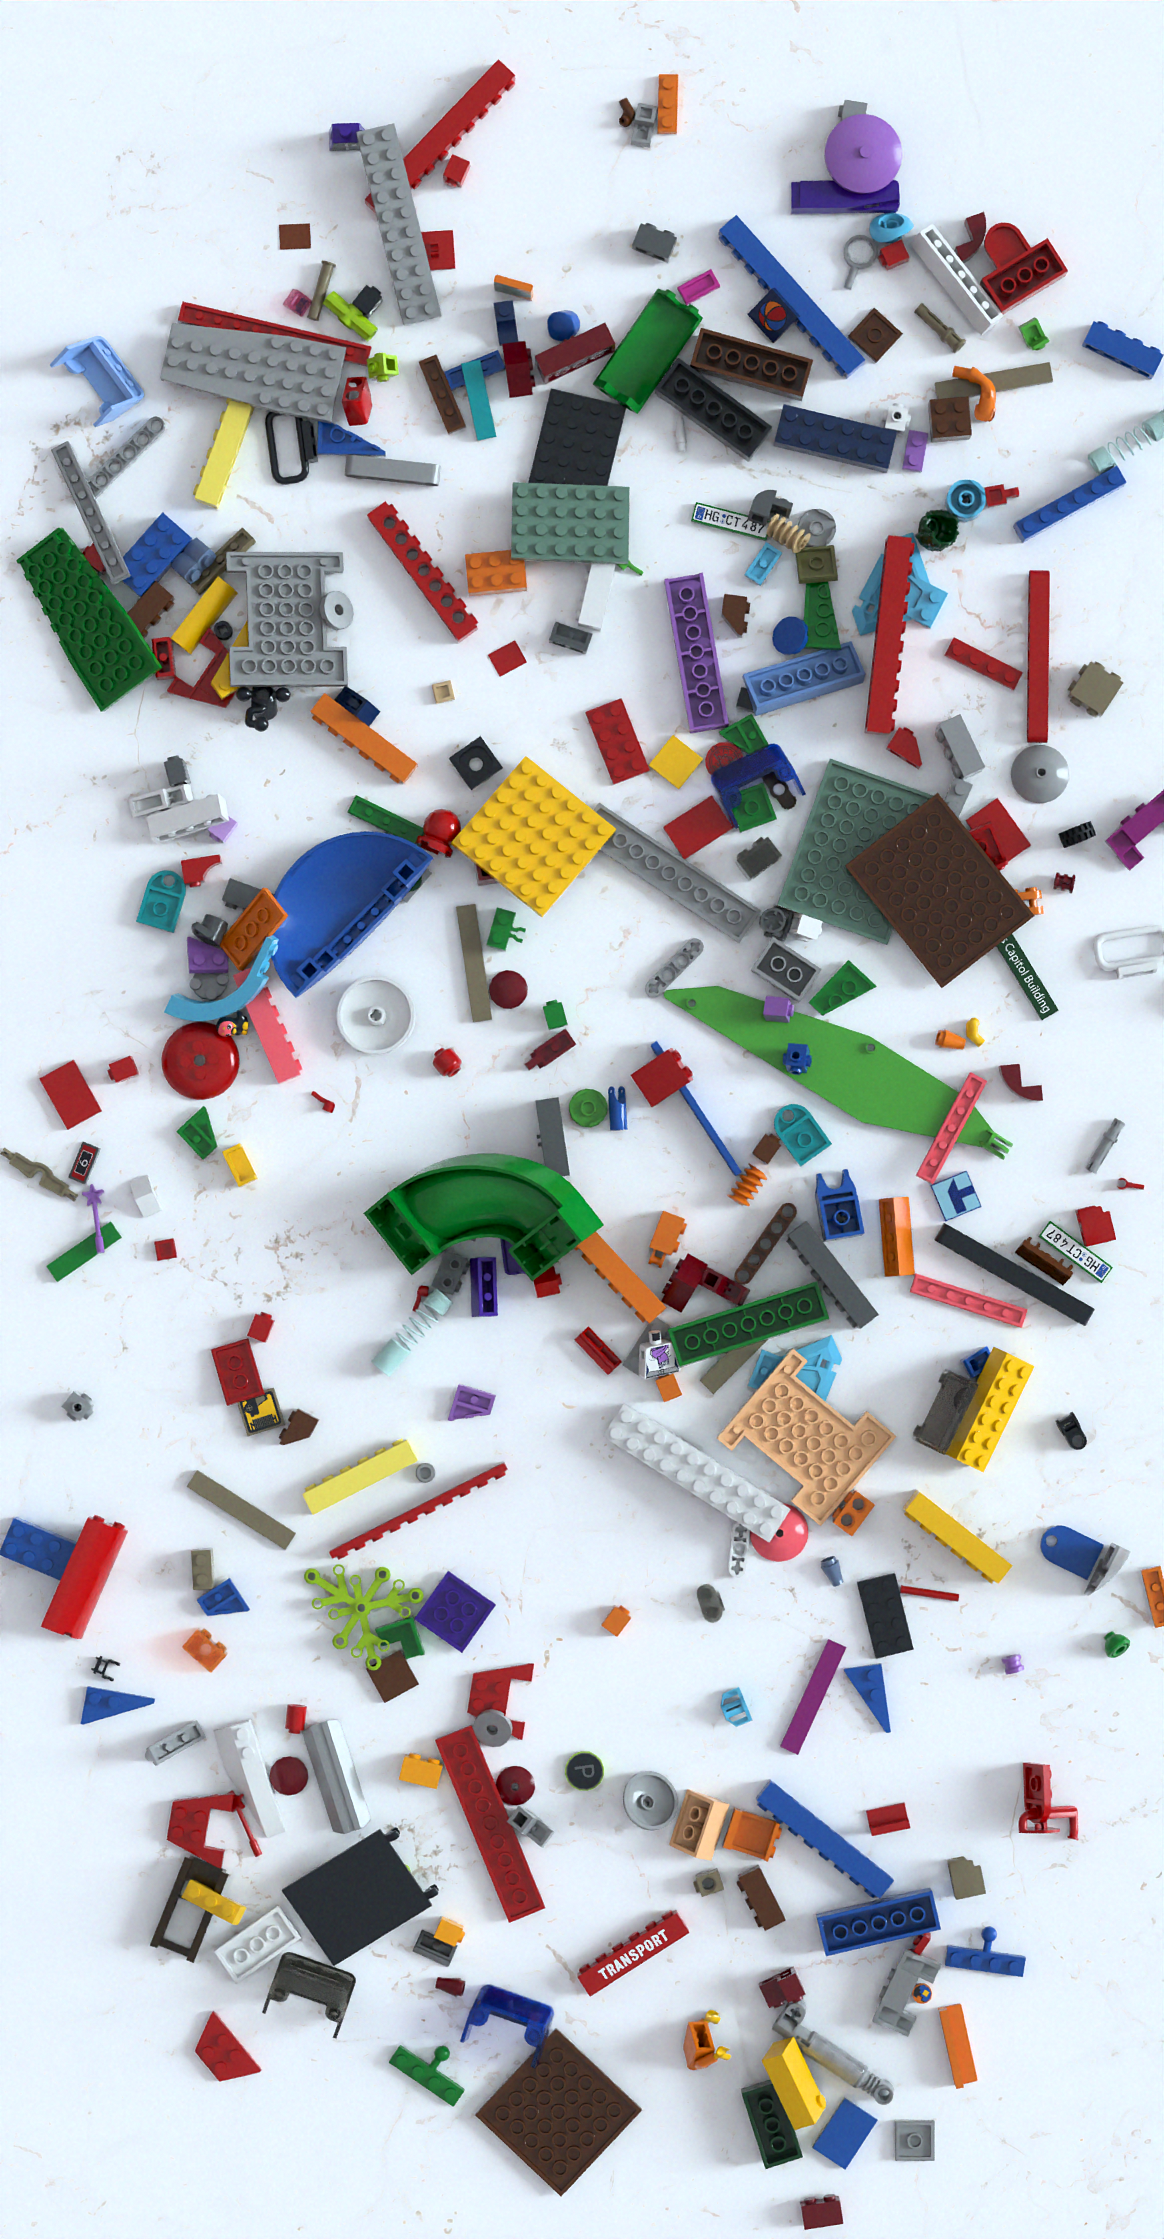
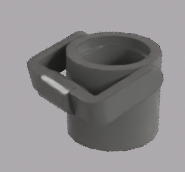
[759,906,794,941]
[191,914,229,946]

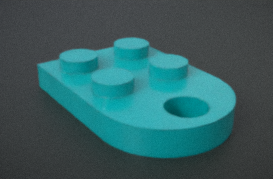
[136,870,186,933]
[774,1104,832,1167]

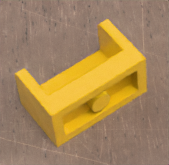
[222,1143,258,1187]

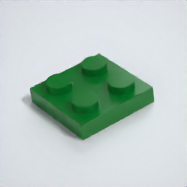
[727,782,777,833]

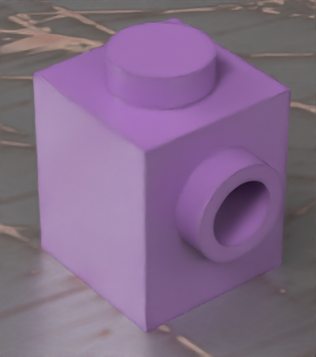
[763,996,794,1023]

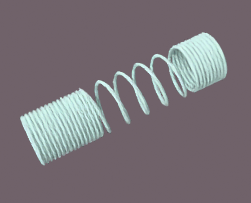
[1087,409,1164,475]
[371,1288,453,1377]

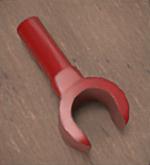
[311,1091,335,1113]
[1117,1178,1144,1190]
[412,1285,429,1312]

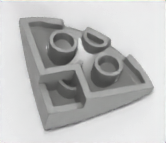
[1084,1543,1131,1596]

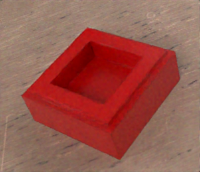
[154,1238,177,1261]

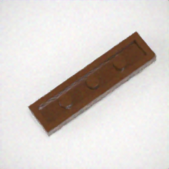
[419,355,466,435]

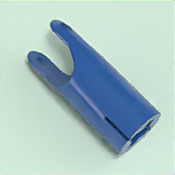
[608,1086,628,1131]

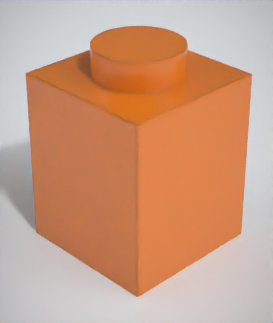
[655,1373,682,1402]
[601,1605,631,1637]

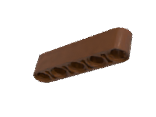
[734,1203,797,1285]

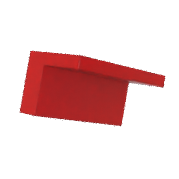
[866,1803,910,1836]

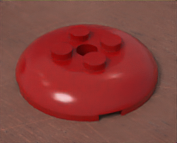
[161,1022,240,1100]

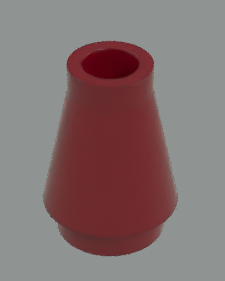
[435,1977,466,1997]

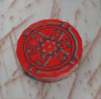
[705,742,744,781]

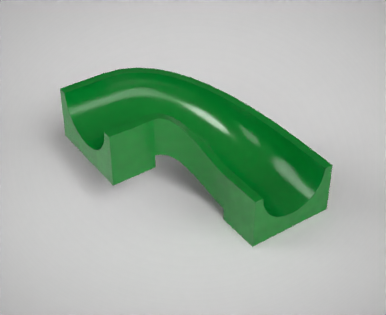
[363,1153,604,1281]

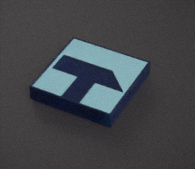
[930,1171,982,1222]

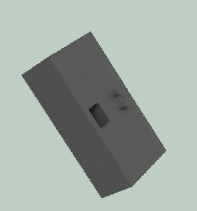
[535,1097,570,1177]

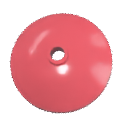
[750,1503,808,1562]

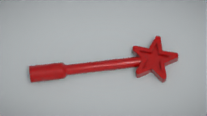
[229,1790,262,1857]

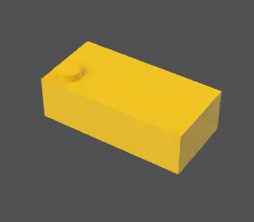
[762,2036,826,2130]

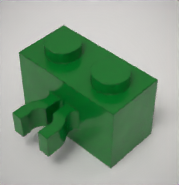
[486,907,526,952]

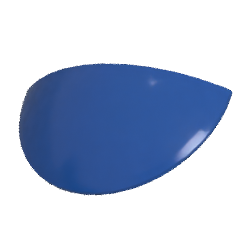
[271,831,434,998]

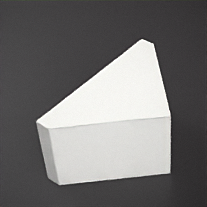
[130,1174,162,1218]

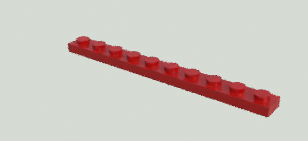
[178,301,372,367]
[329,1462,508,1560]

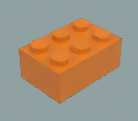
[465,550,527,597]

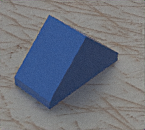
[960,1346,990,1378]

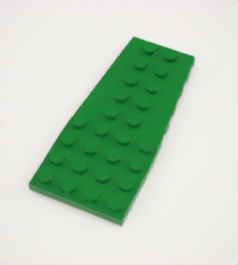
[17,528,162,712]

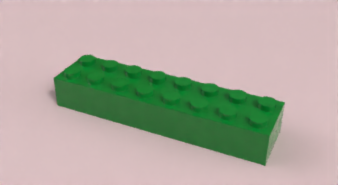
[668,1281,829,1368]

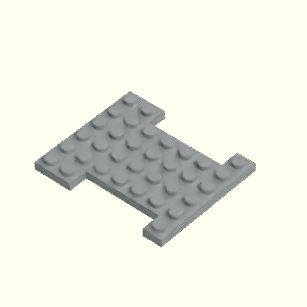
[226,552,348,687]

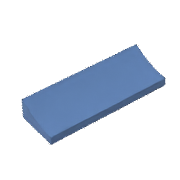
[742,641,866,716]

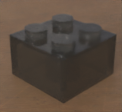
[735,837,782,882]

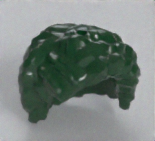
[915,509,959,552]

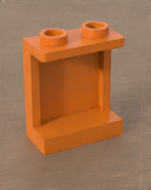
[722,1807,782,1862]

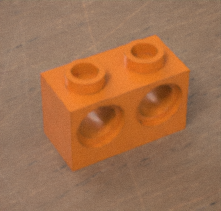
[832,1490,875,1536]

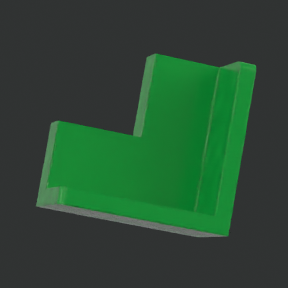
[375,1616,425,1659]

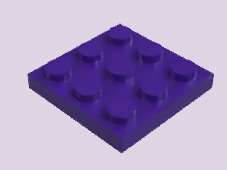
[414,1570,496,1653]

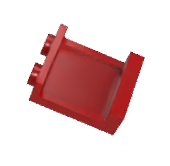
[630,1048,693,1107]

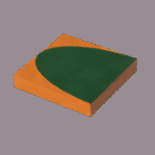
[494,275,534,301]

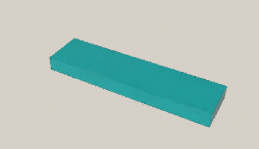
[461,360,497,441]

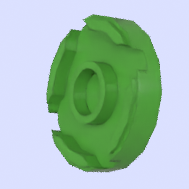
[569,1089,608,1128]

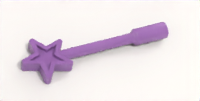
[82,1184,105,1254]

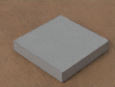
[895,2120,935,2161]

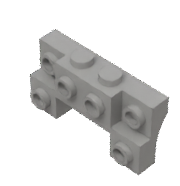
[872,1948,942,2037]

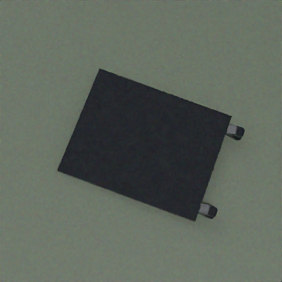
[282,1827,439,1966]

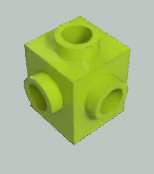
[367,353,399,382]

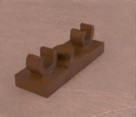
[1015,1237,1073,1285]

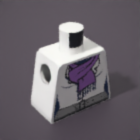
[639,1330,680,1379]

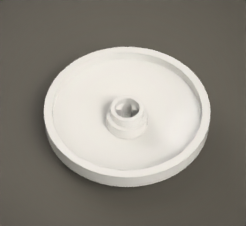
[337,976,415,1055]

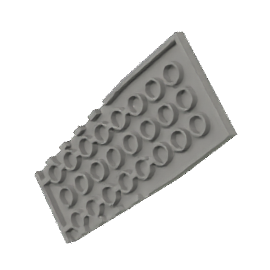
[160,323,346,423]

